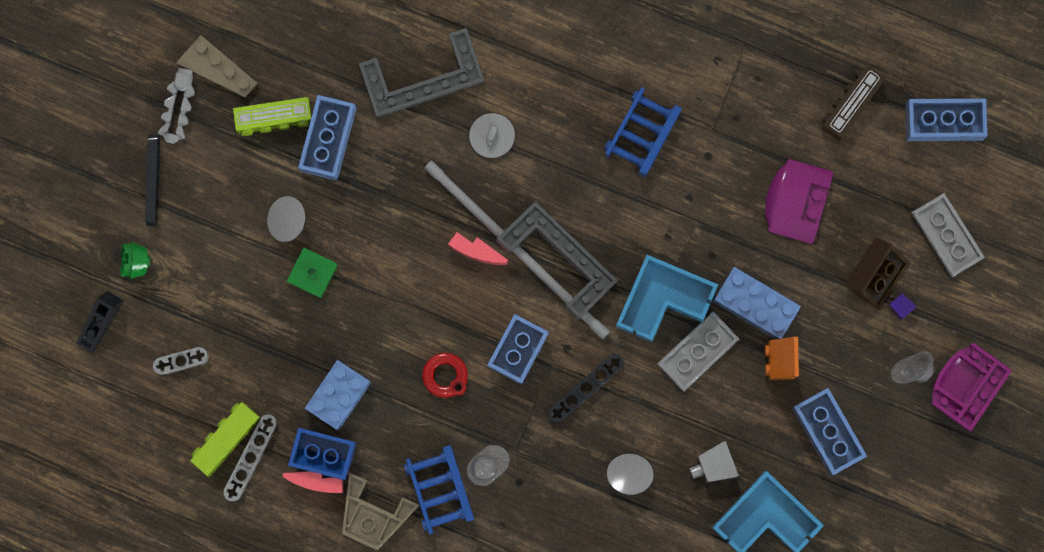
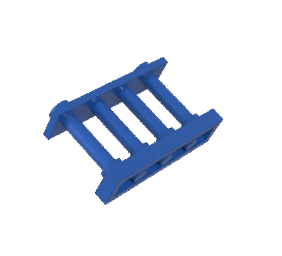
[604,87,682,177]
[404,445,475,534]

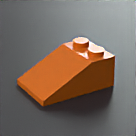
[764,337,799,380]

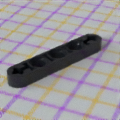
[145,134,160,226]
[549,354,624,423]

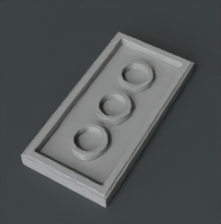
[911,193,985,278]
[657,312,740,392]

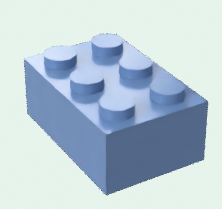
[487,314,549,385]
[305,360,371,431]

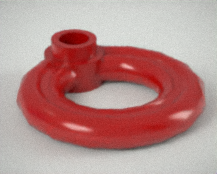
[422,352,468,398]

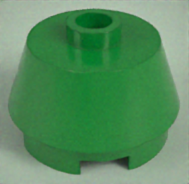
[120,241,150,279]

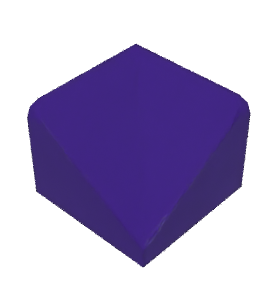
[888,293,916,320]

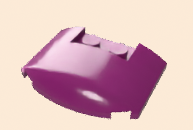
[765,159,833,244]
[932,343,1012,432]

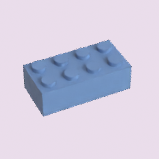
[298,95,357,181]
[905,99,987,141]
[713,267,801,340]
[792,388,867,476]

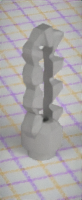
[158,68,195,144]

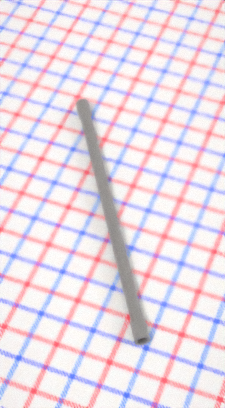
[424,161,610,340]

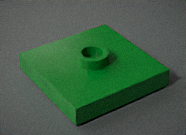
[287,247,338,298]

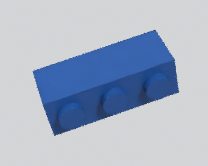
[288,428,357,480]

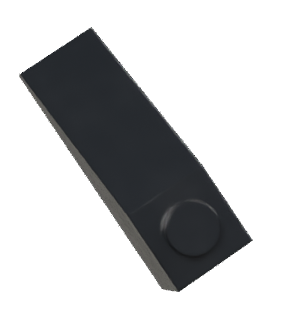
[76,291,124,353]

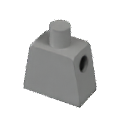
[689,441,739,483]

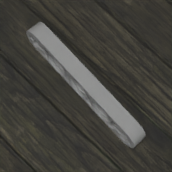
[224,414,278,501]

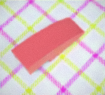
[448,232,508,265]
[283,471,344,493]

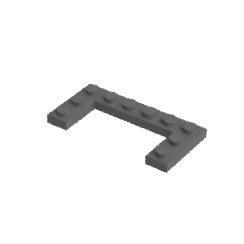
[359,28,485,118]
[496,202,618,321]

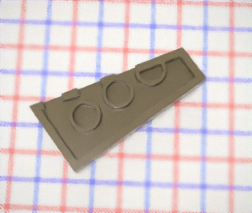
[176,35,258,98]

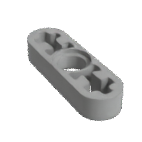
[153,347,209,375]

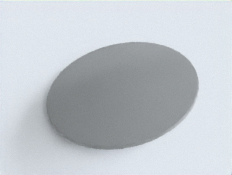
[469,113,515,158]
[267,196,305,242]
[607,454,653,495]

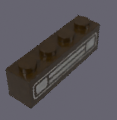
[821,65,886,142]

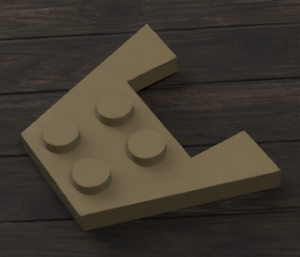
[342,472,420,550]

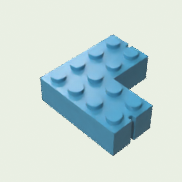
[616,255,718,343]
[711,471,824,552]

